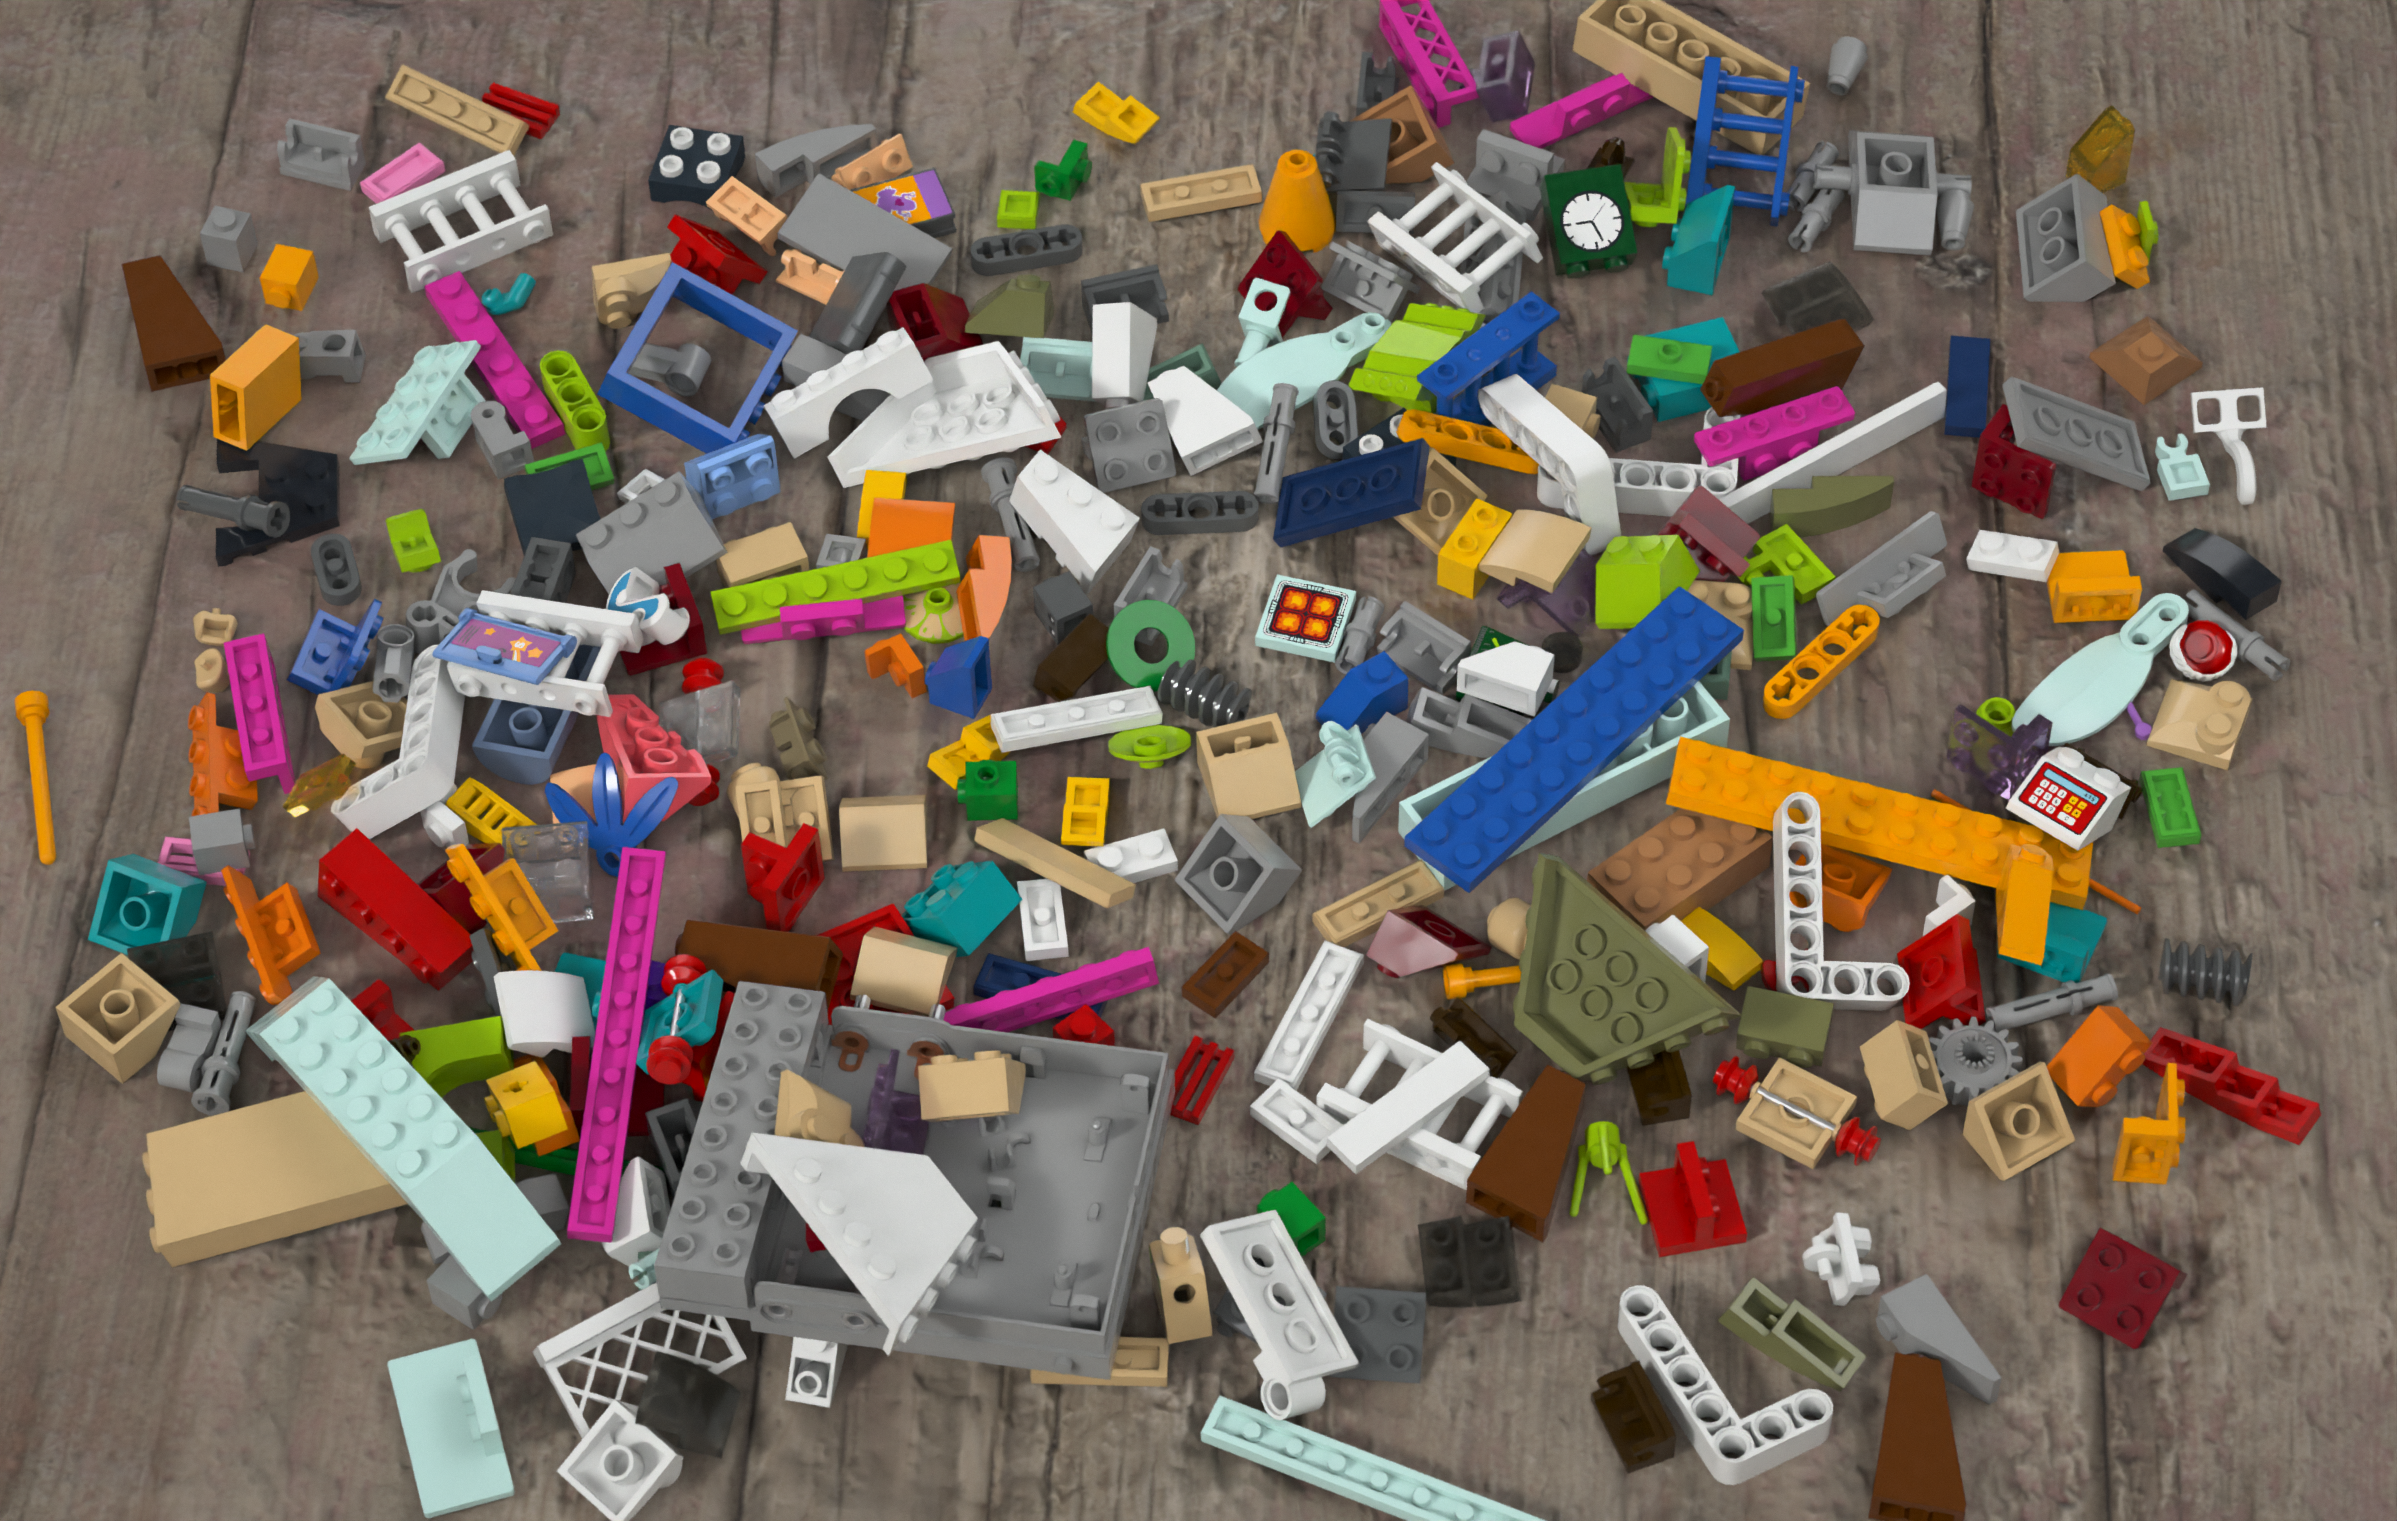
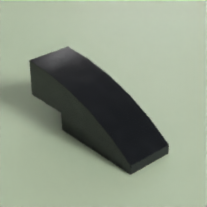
[2163,528,2282,620]

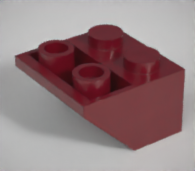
[887,283,984,361]

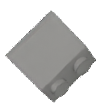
[1174,814,1302,934]

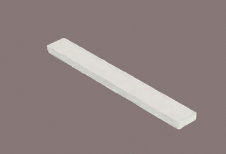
[1719,382,1947,524]

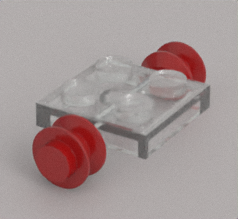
[659,658,741,806]

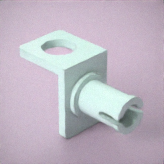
[1234,278,1291,367]

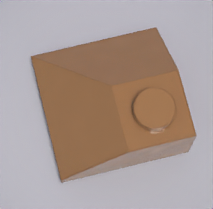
[1350,85,1455,184]
[2089,316,2203,405]

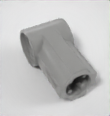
[628,343,711,397]
[373,624,414,703]

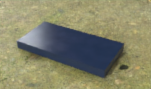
[1273,438,1430,548]

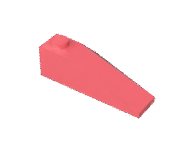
[596,694,711,822]

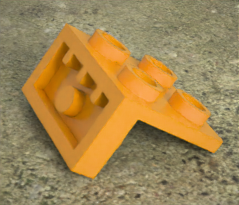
[2047,550,2142,623]
[2113,1063,2186,1185]

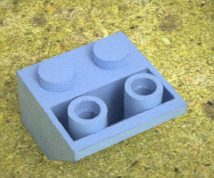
[684,434,781,519]

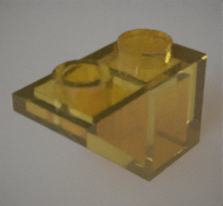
[2065,105,2136,193]

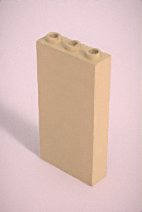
[143,1091,408,1267]

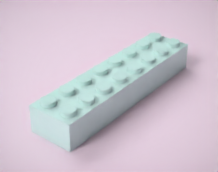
[1398,681,1730,891]

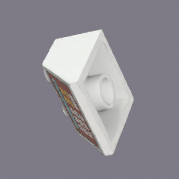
[2006,746,2131,851]

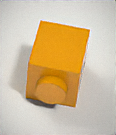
[260,244,319,311]

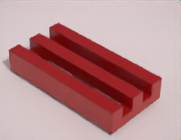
[482,82,560,140]
[1170,1036,1235,1126]

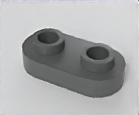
[1313,380,1358,459]
[311,533,362,606]

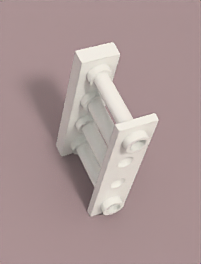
[369,150,553,293]
[1367,162,1543,313]
[447,590,644,717]
[1317,1019,1523,1191]

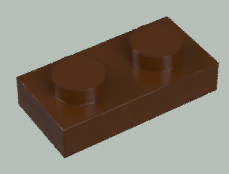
[1181,931,1269,1019]

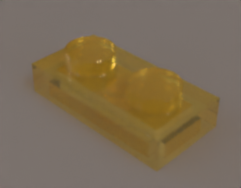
[283,753,356,817]

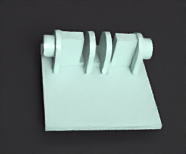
[1295,721,1376,828]

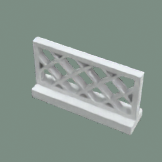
[533,1282,747,1439]

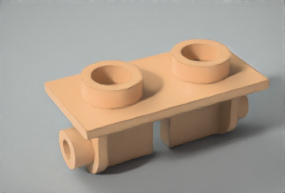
[831,133,913,190]
[776,248,844,304]

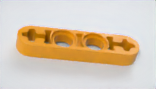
[1396,409,1539,474]
[1763,604,1880,719]

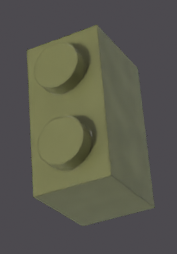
[1736,986,1834,1068]

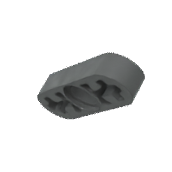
[971,224,1083,276]
[1141,491,1259,535]

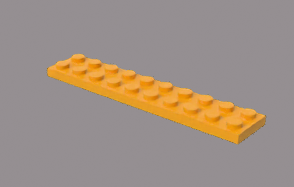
[1665,736,2093,910]

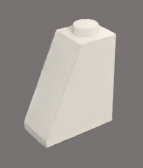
[1092,302,1157,410]
[1148,366,1263,476]

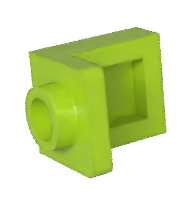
[385,509,441,573]

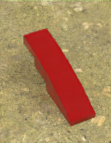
[2142,1027,2321,1146]

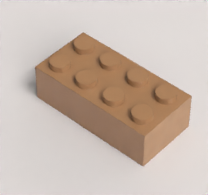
[1587,808,1773,931]

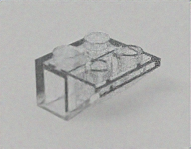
[502,821,594,923]

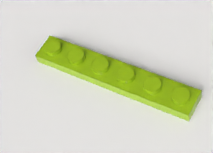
[710,540,961,635]

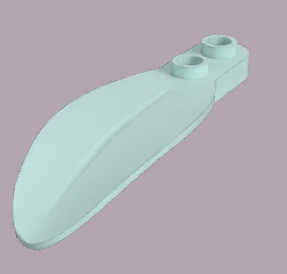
[1217,312,1391,430]
[2012,593,2189,746]

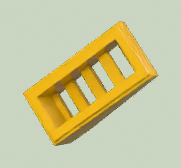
[445,777,541,859]

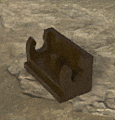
[1033,614,1109,702]
[1626,1050,1692,1126]
[1591,1360,1677,1474]

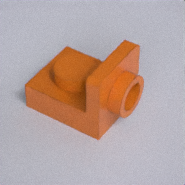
[864,633,927,699]

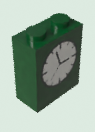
[1539,164,1637,278]

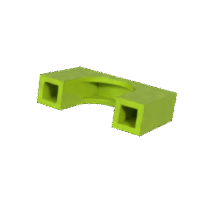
[399,1016,515,1183]

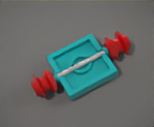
[636,954,724,1084]

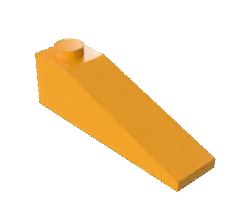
[1996,844,2053,965]

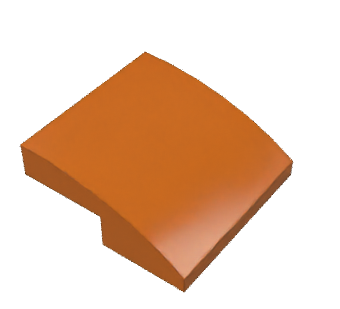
[867,498,955,558]

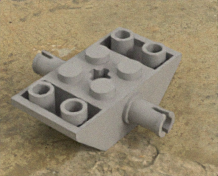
[1813,130,1972,255]

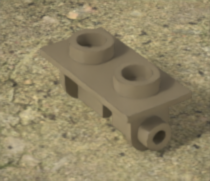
[769,697,828,780]

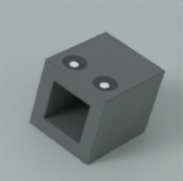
[1033,571,1093,645]

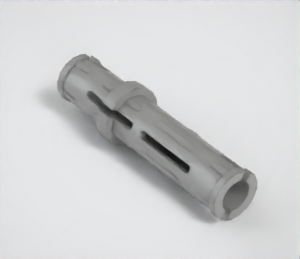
[1253,383,1299,504]
[2185,589,2291,681]
[1985,973,2118,1033]

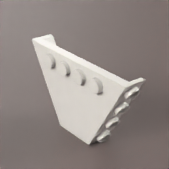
[827,341,1061,488]
[740,1132,978,1356]

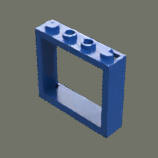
[597,262,798,454]

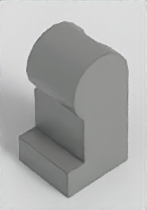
[293,330,366,382]
[471,401,534,479]
[157,1003,222,1092]

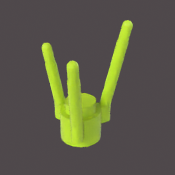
[1569,1121,1648,1225]

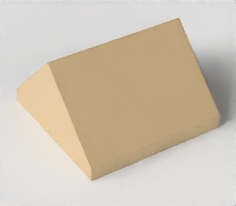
[839,795,927,872]
[850,926,957,1017]
[1963,1061,2075,1181]

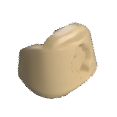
[193,608,238,646]
[194,648,230,693]

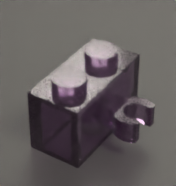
[1459,30,1535,122]

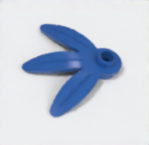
[545,753,678,877]

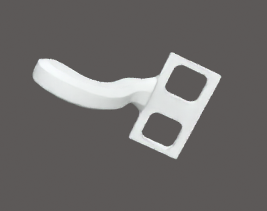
[2191,387,2266,505]

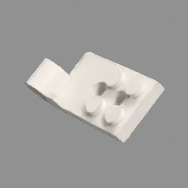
[1200,1210,1359,1420]

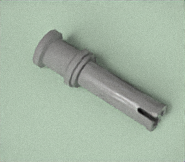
[981,457,1040,572]
[191,991,257,1116]

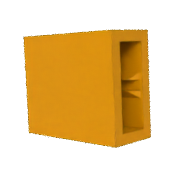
[210,324,302,451]

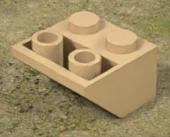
[1196,713,1301,819]
[918,1051,1026,1122]

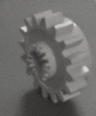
[1929,1017,2022,1106]

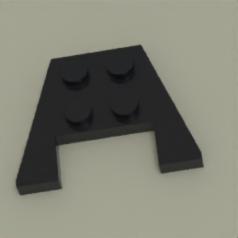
[216,439,340,567]

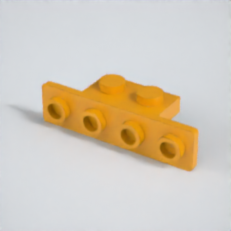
[445,844,559,971]

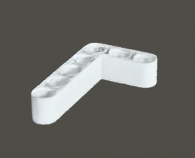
[1478,374,1622,559]
[1537,407,1740,517]
[331,644,465,839]
[1773,792,1910,1011]
[1618,1285,1833,1485]

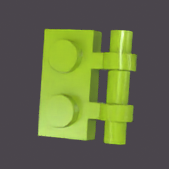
[1737,524,1836,605]

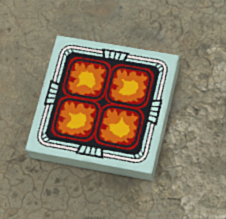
[1255,575,1356,663]

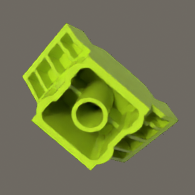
[1348,303,1486,414]

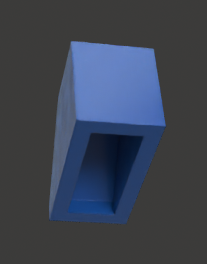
[925,636,992,719]
[1316,651,1408,734]

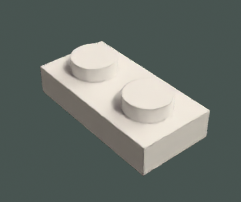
[1966,530,2059,582]
[1084,828,1178,883]
[1017,879,1069,961]
[1250,1078,1343,1164]

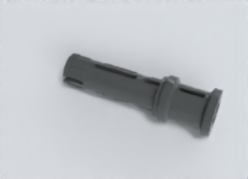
[176,485,290,538]

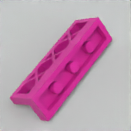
[1379,0,1480,128]
[224,633,297,794]

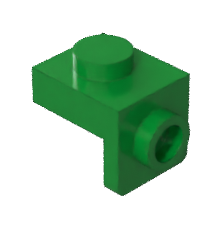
[1034,139,1092,201]

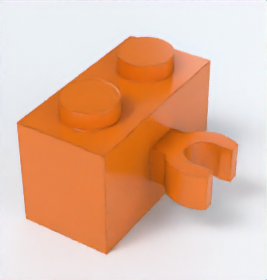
[2046,1005,2153,1107]

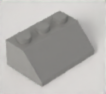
[2016,174,2116,302]
[576,471,727,594]

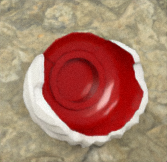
[2169,620,2237,682]

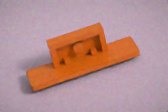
[188,692,258,816]
[221,865,321,1006]

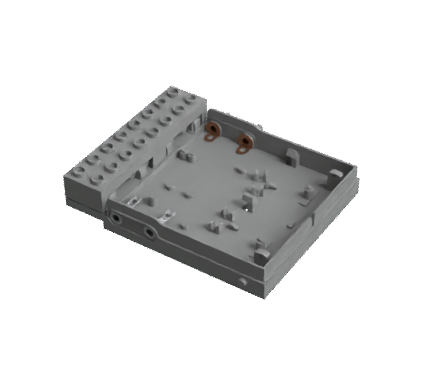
[654,981,1175,1380]

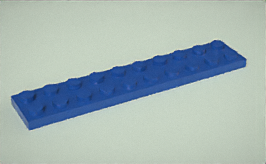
[1404,586,1744,893]

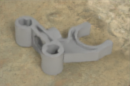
[406,549,516,654]

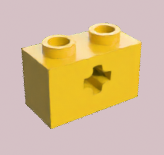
[1437,498,1513,600]
[484,1061,568,1149]

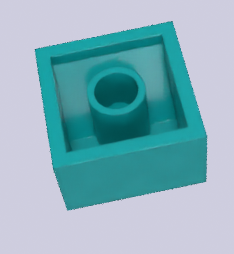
[1662,185,1735,295]
[88,854,207,968]

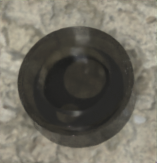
[1542,632,1583,673]

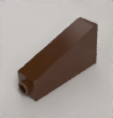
[122,255,226,392]
[1700,319,1865,417]
[675,920,843,1013]
[1466,1064,1586,1243]
[1868,1353,1966,1521]

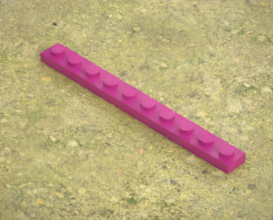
[567,847,666,1243]

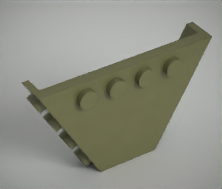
[1513,853,1742,1085]

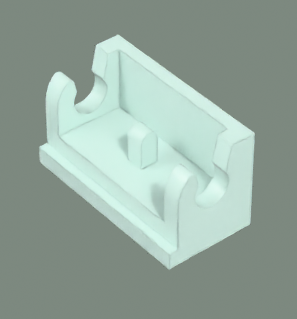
[1020,337,1097,402]

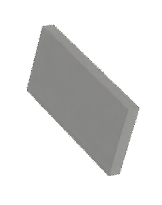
[778,173,952,291]
[2002,377,2151,492]

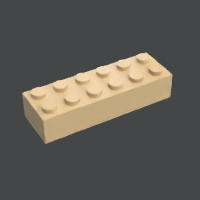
[1573,0,1810,155]

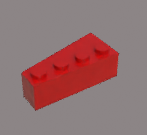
[317,828,474,991]

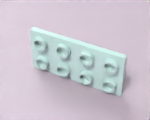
[349,340,486,465]
[388,1339,515,1518]

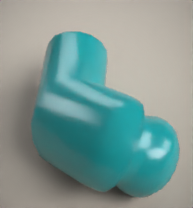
[481,273,536,316]

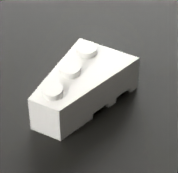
[1009,450,1140,596]

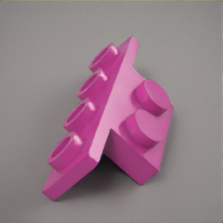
[1509,73,1654,149]
[1694,386,1855,481]
[741,595,906,644]

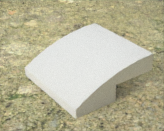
[494,970,595,1058]

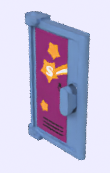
[432,608,577,685]

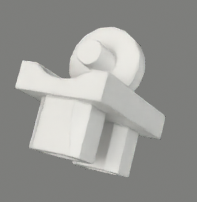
[1802,1212,1880,1306]

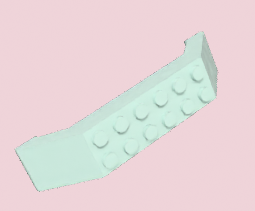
[245,976,561,1302]

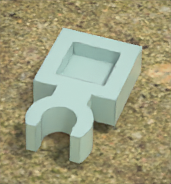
[2155,434,2210,501]

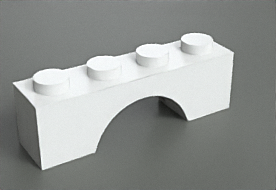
[764,327,933,459]

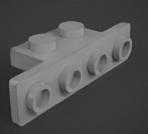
[1816,511,1947,626]

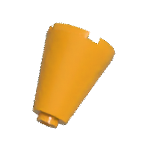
[1259,150,1336,253]

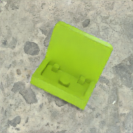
[1624,127,1691,227]

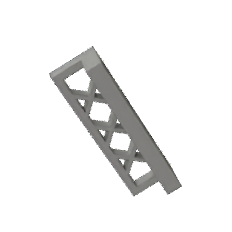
[1456,190,1527,322]

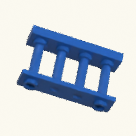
[1685,56,1805,227]
[1417,291,1560,426]

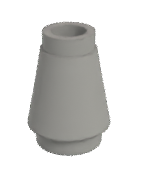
[1826,37,1868,95]
[1936,190,1974,250]

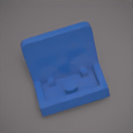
[287,598,384,695]

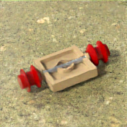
[1713,1056,1881,1169]

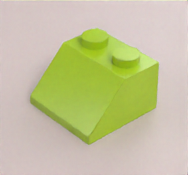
[1595,535,1700,629]

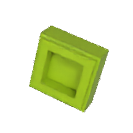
[997,190,1040,230]

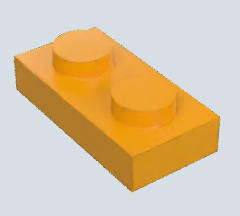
[2099,204,2150,289]

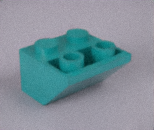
[901,861,1023,957]

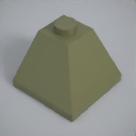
[965,274,1054,339]

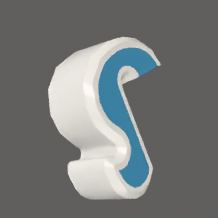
[606,567,690,646]

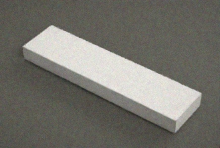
[991,686,1163,753]
[1254,940,1364,1091]
[1327,1041,1489,1174]

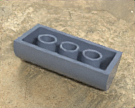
[472,644,601,785]

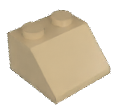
[56,953,180,1084]

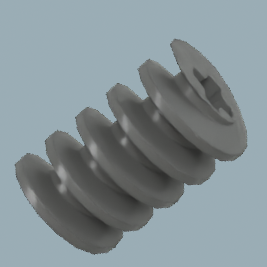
[1158,659,1252,728]
[2158,938,2253,1006]

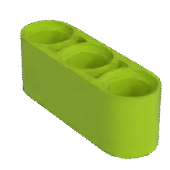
[540,350,610,452]

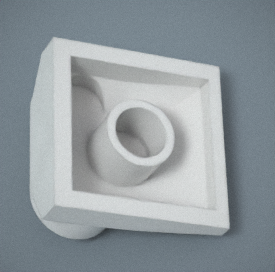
[557,1399,684,1521]

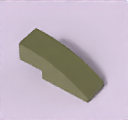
[1769,476,1894,538]
[1717,1277,1867,1392]

